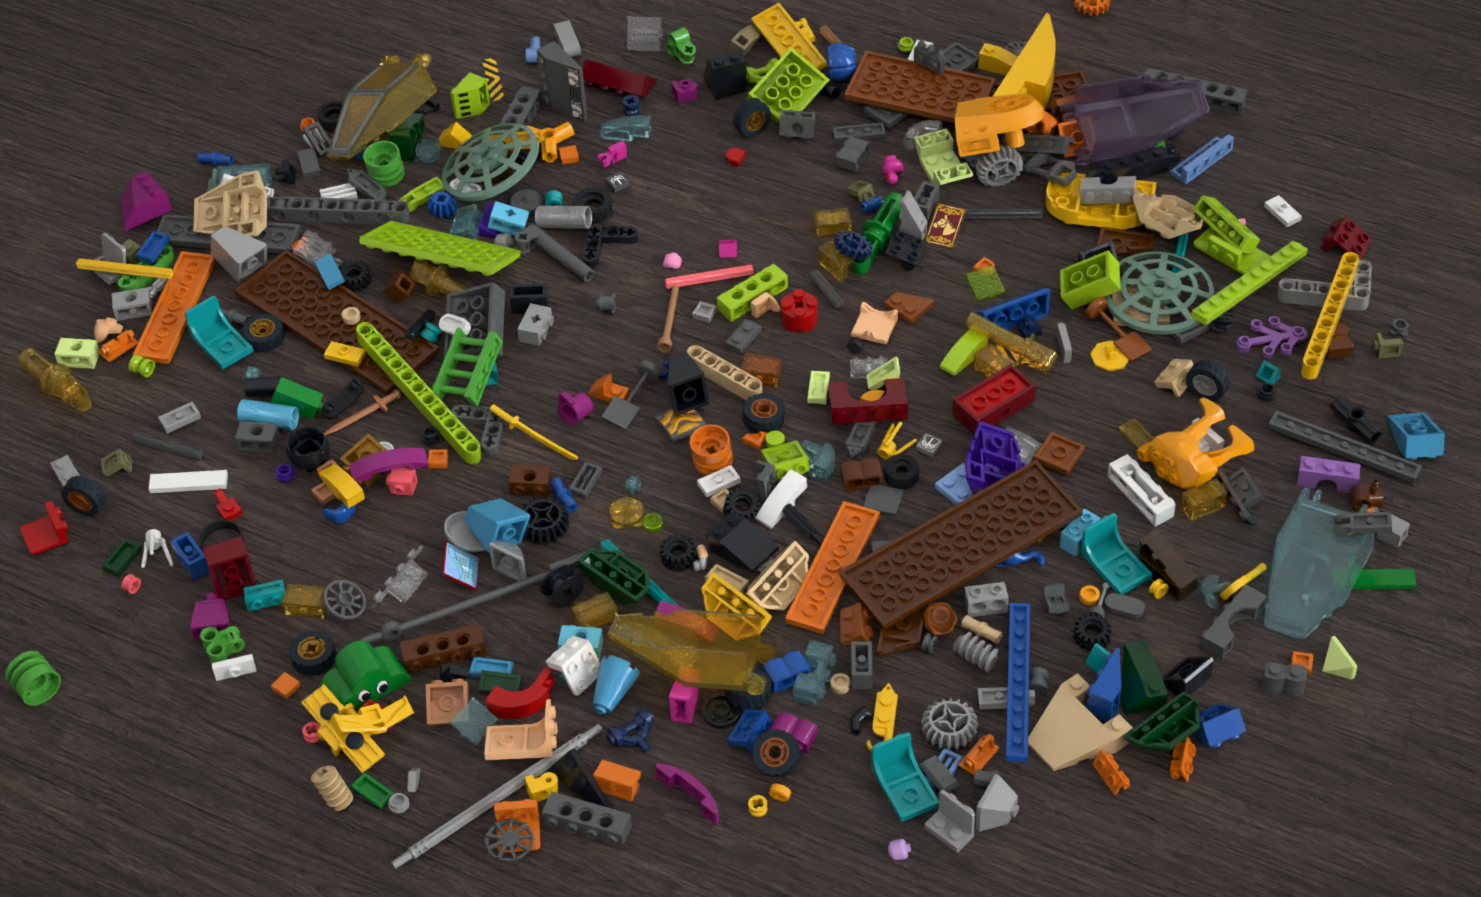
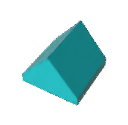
[1255,360,1281,384]

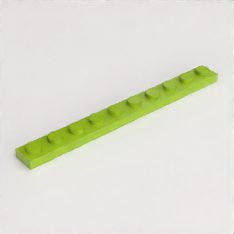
[1190,241,1308,325]

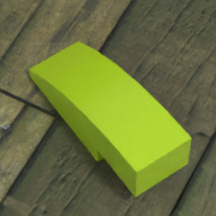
[939,326,989,376]

